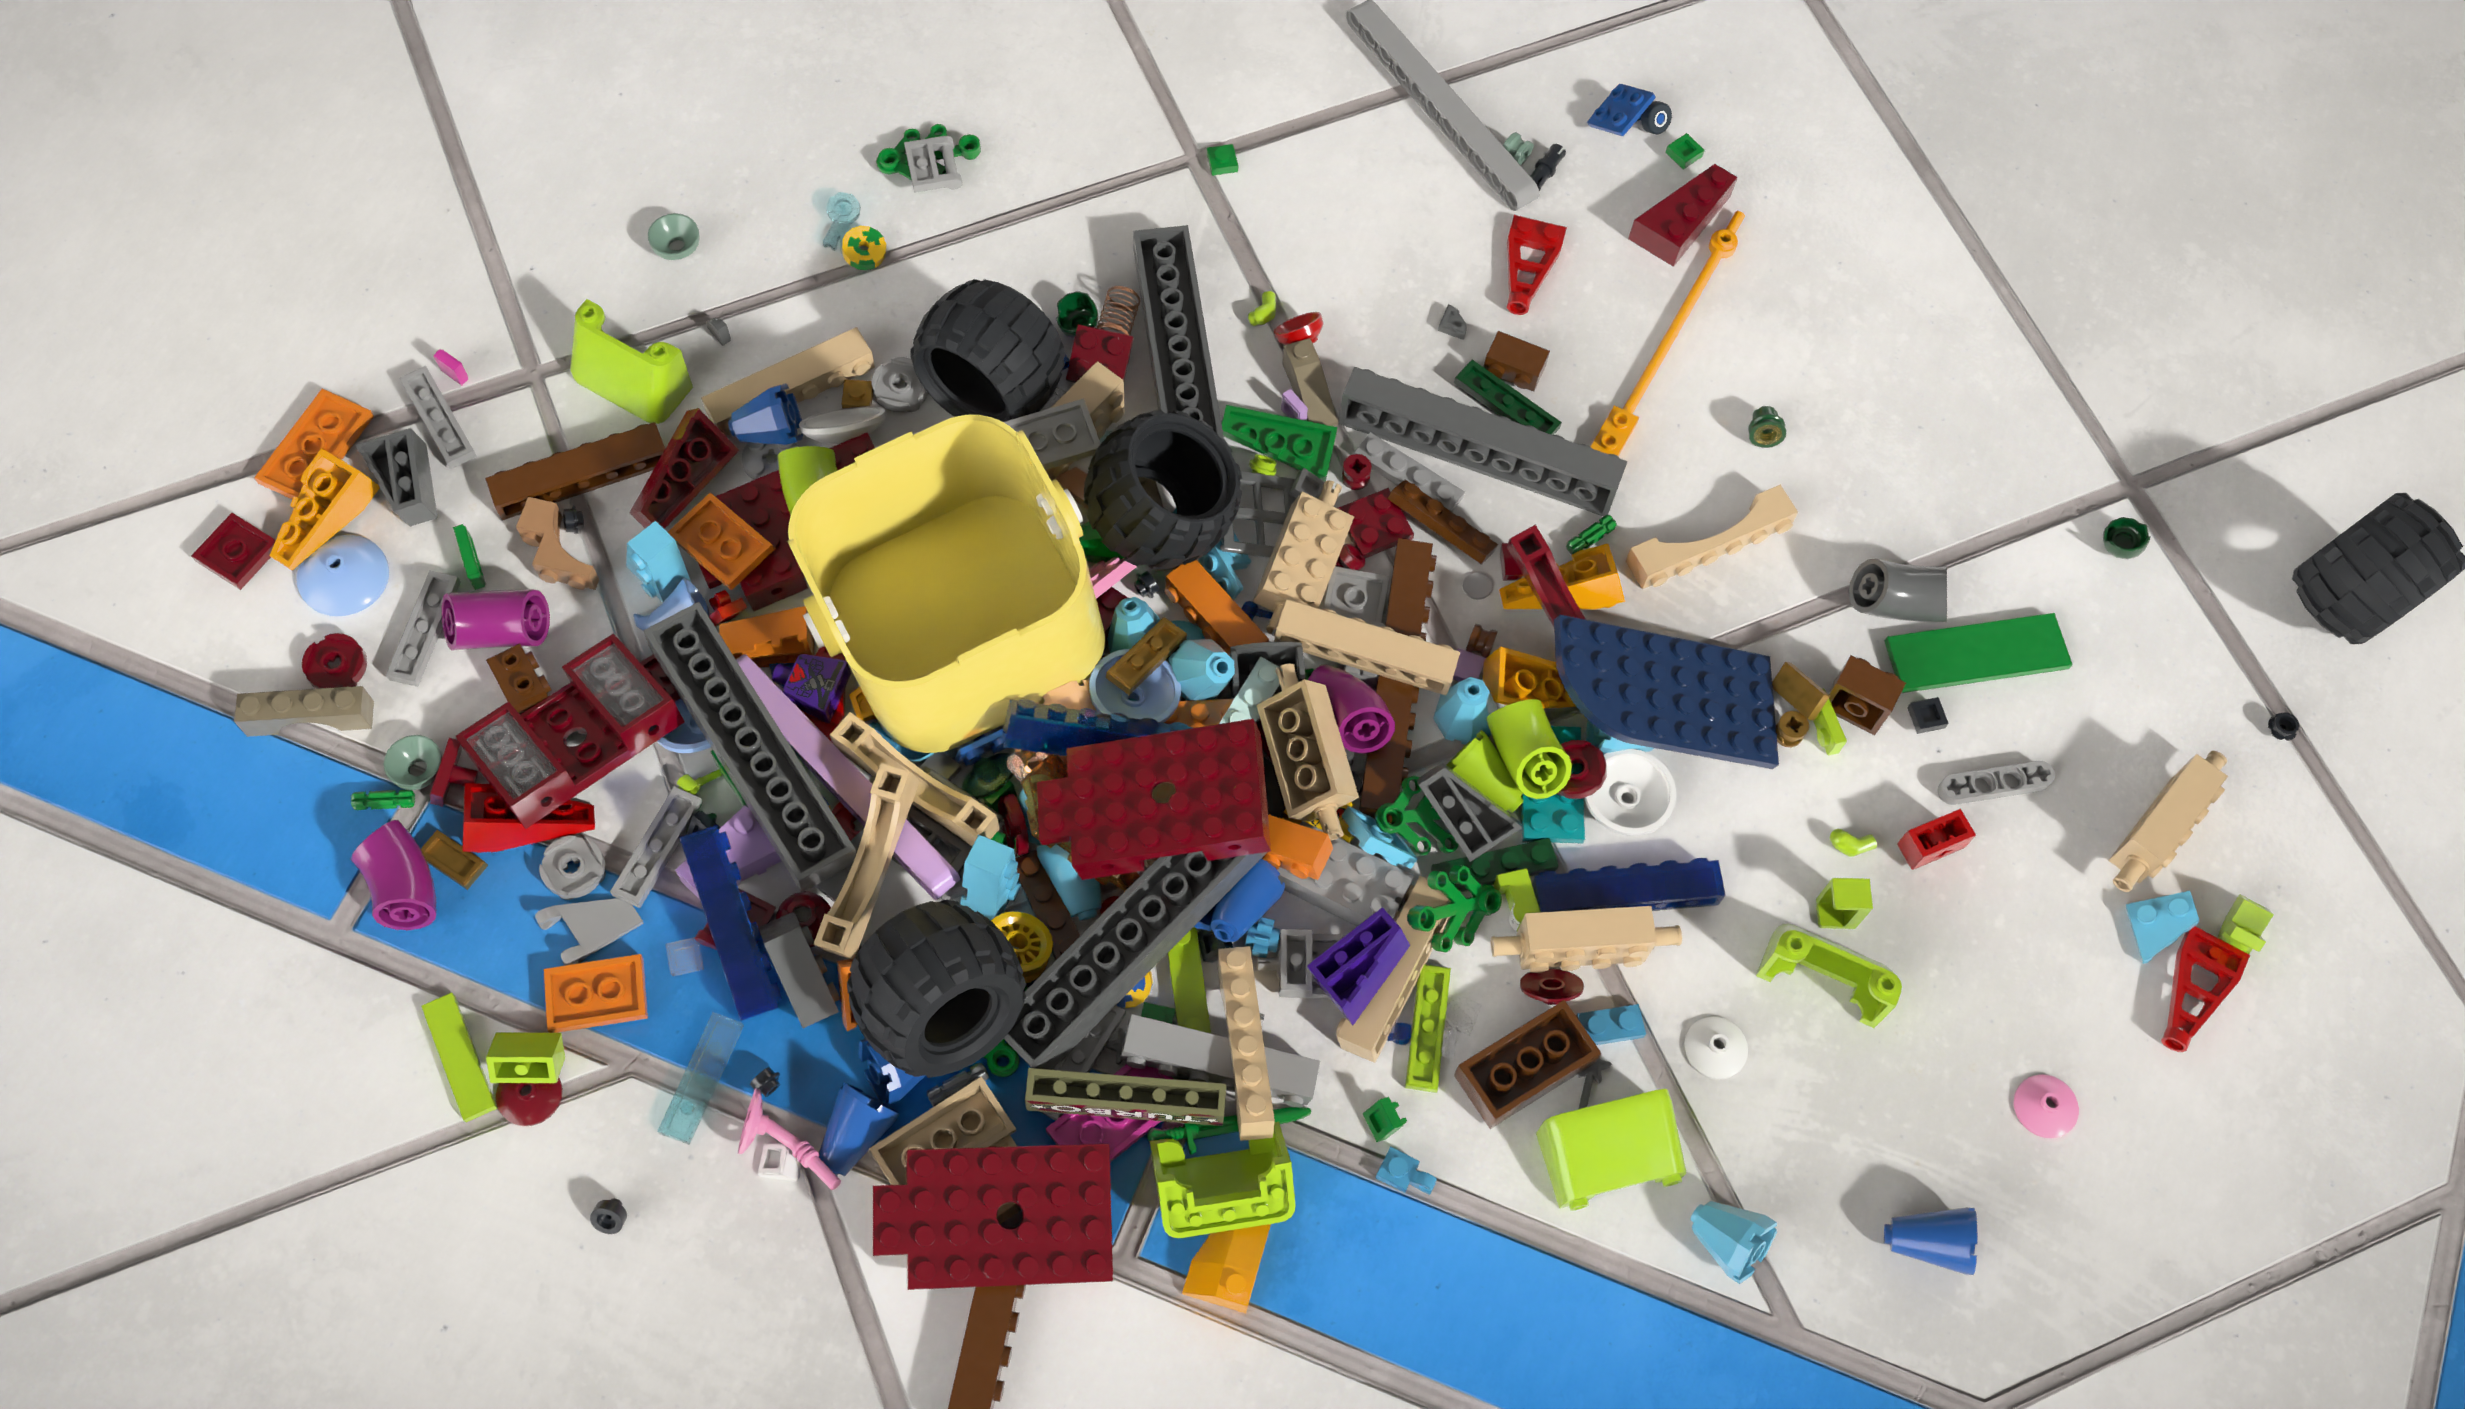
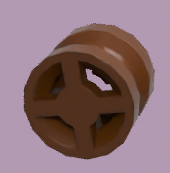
[1465,623,1498,658]

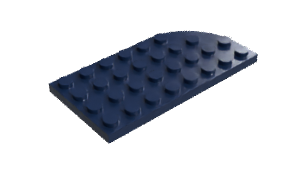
[1554,615,1779,769]

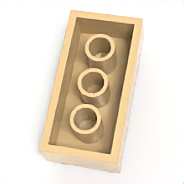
[1045,361,1125,481]

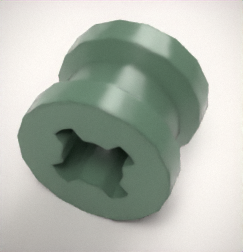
[1503,132,1534,166]

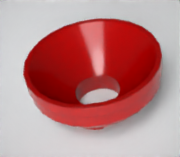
[1273,312,1324,345]

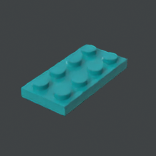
[1521,726,1585,844]

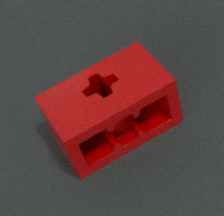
[1897,808,1976,870]

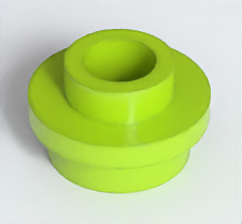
[1248,454,1277,476]

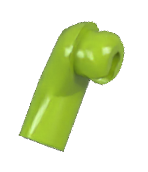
[1248,291,1276,326]
[1829,828,1877,857]

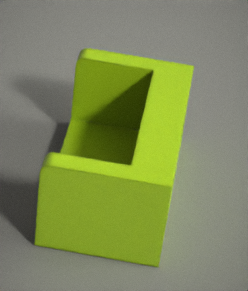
[1816,878,1873,929]

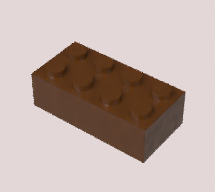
[1454,1000,1601,1129]

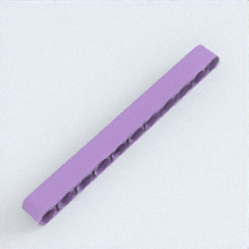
[736,654,961,900]

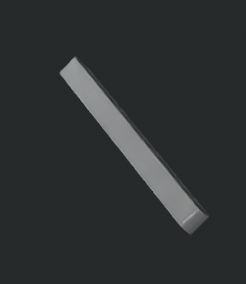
[1346,0,1539,211]

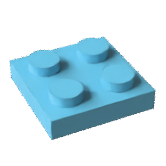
[1342,806,1418,869]

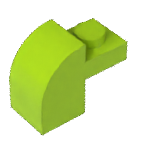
[2218,894,2274,954]

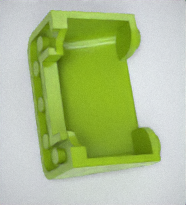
[570,299,693,424]
[1756,923,1902,1028]
[1536,1089,1686,1211]
[1150,1122,1296,1238]

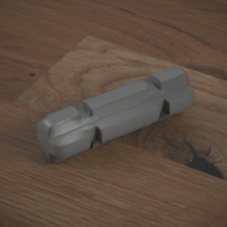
[926,1063,989,1106]

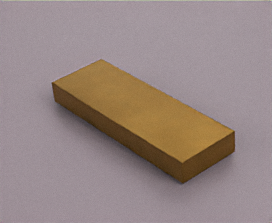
[1105,617,1187,695]

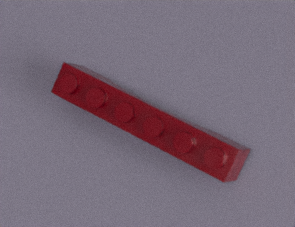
[1507,524,1586,627]

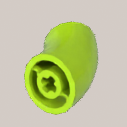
[778,446,837,514]
[1486,699,1572,799]

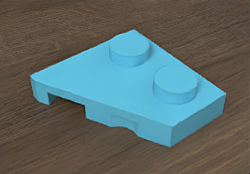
[2126,891,2199,964]

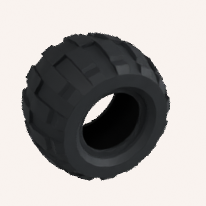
[910,279,1066,422]
[1084,409,1242,570]
[2292,493,2465,644]
[847,900,1026,1078]

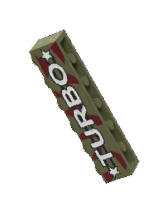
[1025,1068,1226,1126]

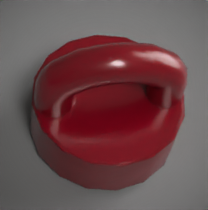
[1335,544,1366,571]

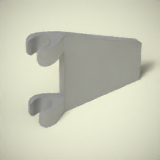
[535,898,644,965]

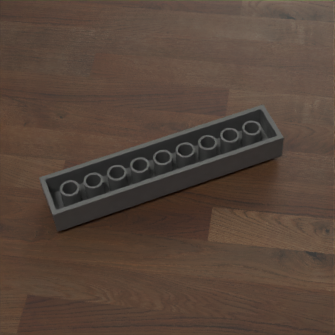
[1133,225,1224,439]
[1339,367,1628,517]
[643,602,856,893]
[1003,851,1267,1070]

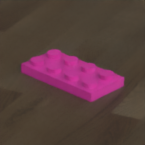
[1046,1064,1174,1163]

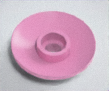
[2014,1075,2079,1138]

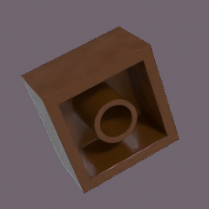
[1828,655,1906,736]

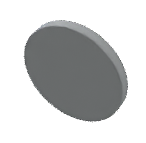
[1463,572,1492,600]

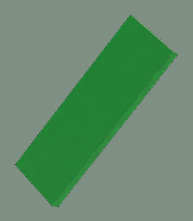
[1884,613,2073,693]

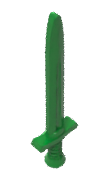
[1147,1107,1311,1155]

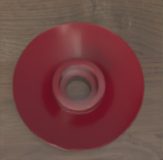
[1520,969,1584,1005]
[496,1078,563,1126]

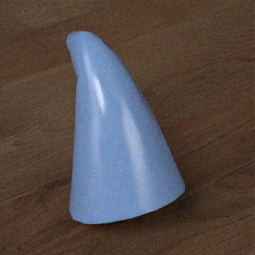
[633,577,710,630]

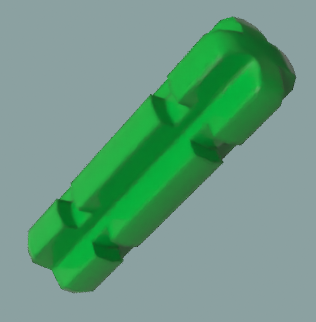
[1566,515,1617,555]
[351,790,415,810]

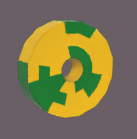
[842,226,886,270]

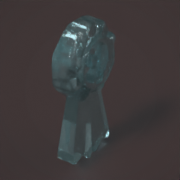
[823,192,861,255]

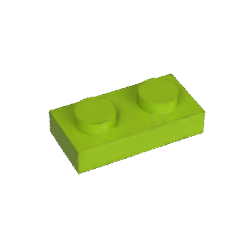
[1813,688,1847,756]

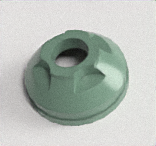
[648,213,700,260]
[383,735,442,790]

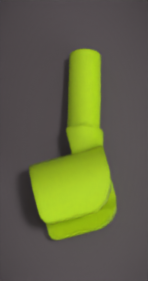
[677,769,722,795]

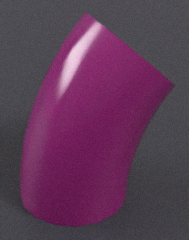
[442,589,550,651]
[1308,664,1395,753]
[351,820,436,930]

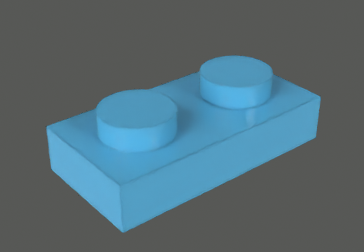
[1576,1004,1646,1045]

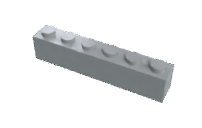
[1120,1014,1320,1107]

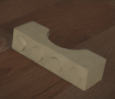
[234,686,374,737]

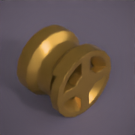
[1776,711,1809,748]

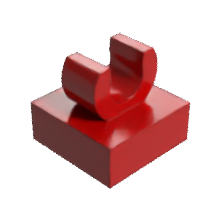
[709,590,748,627]

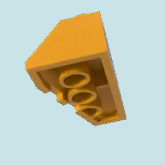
[269,448,380,570]
[1499,543,1625,609]
[1483,646,1576,708]
[1182,1224,1271,1313]

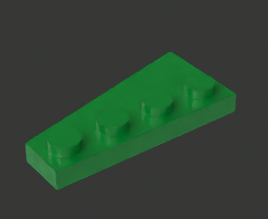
[1222,405,1338,482]

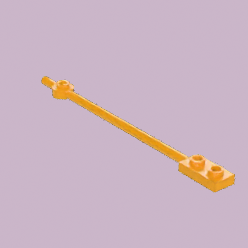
[1590,211,1745,457]

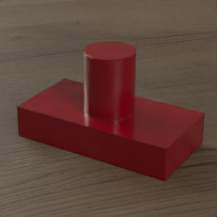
[430,737,479,807]

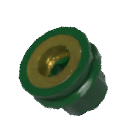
[1748,406,1786,448]

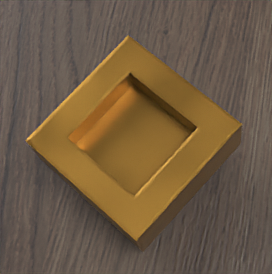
[841,379,873,409]

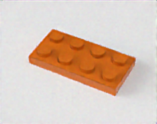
[254,388,374,499]

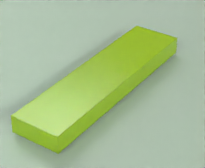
[1405,964,1451,1093]
[421,992,498,1123]

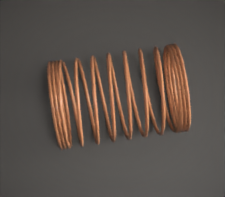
[1097,286,1141,335]

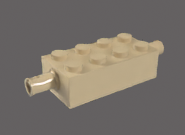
[1252,480,1354,636]
[1257,664,1359,841]
[2108,751,2228,892]
[1491,906,1682,973]

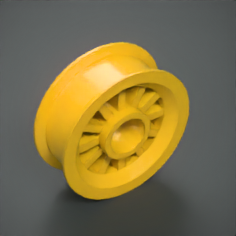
[991,912,1053,983]

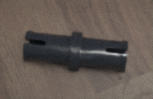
[1530,144,1566,191]

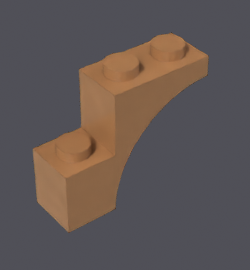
[516,497,599,590]

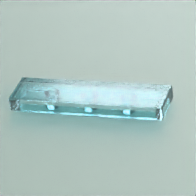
[657,1012,744,1145]

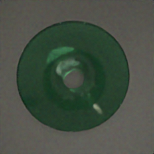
[962,753,1017,799]

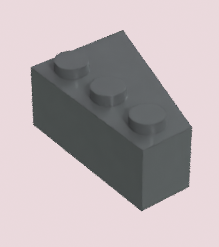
[355,428,438,527]
[1417,762,1523,862]
[759,912,841,1028]

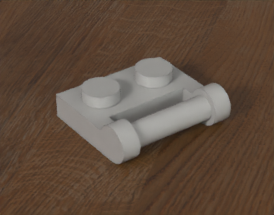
[904,136,962,193]

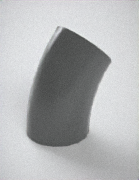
[1849,559,1947,622]

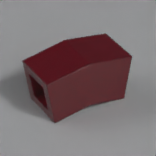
[1500,543,1523,581]

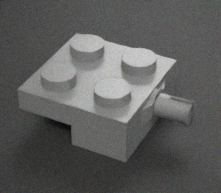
[1257,929,1343,998]

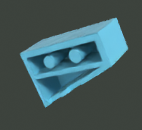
[626,521,691,602]
[960,835,1021,920]

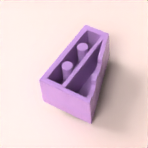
[675,805,781,903]

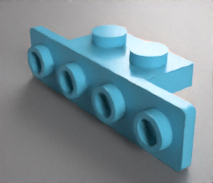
[1173,508,1252,600]

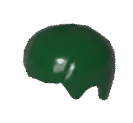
[1056,291,1098,337]
[2103,517,2151,560]

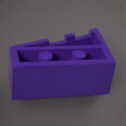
[1307,907,1410,1026]

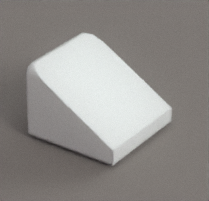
[758,1143,802,1181]

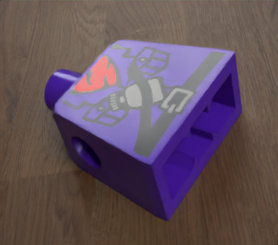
[772,654,851,724]

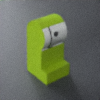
[1493,868,1540,931]

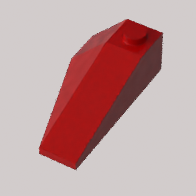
[462,783,595,853]

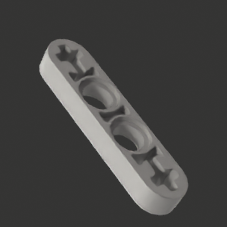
[1937,761,2055,805]

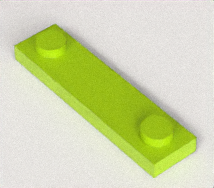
[1168,927,1211,1034]

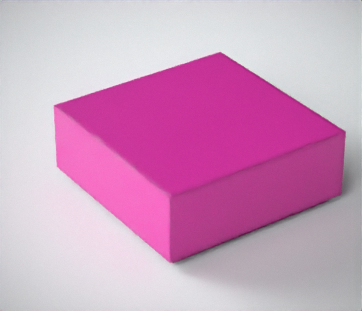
[433,349,468,386]

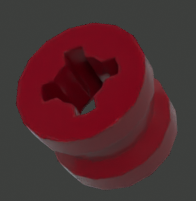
[1342,454,1372,490]

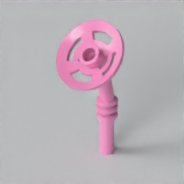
[738,1088,841,1190]

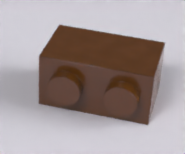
[1483,331,1550,392]

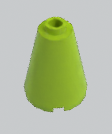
[1446,730,1524,813]

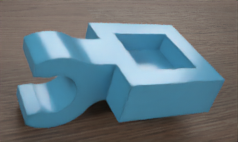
[1376,1146,1437,1195]

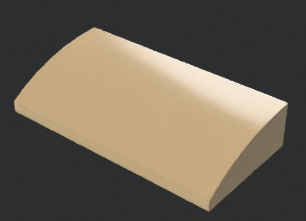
[869,1076,1017,1185]

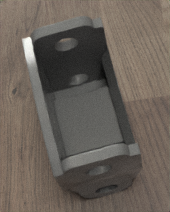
[1230,642,1305,698]

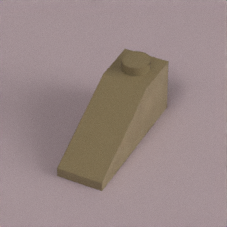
[1282,338,1338,426]

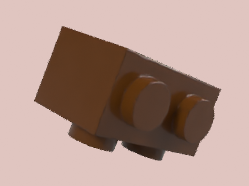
[486,643,552,715]

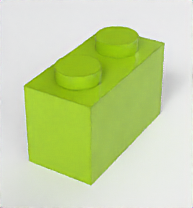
[486,1032,565,1083]

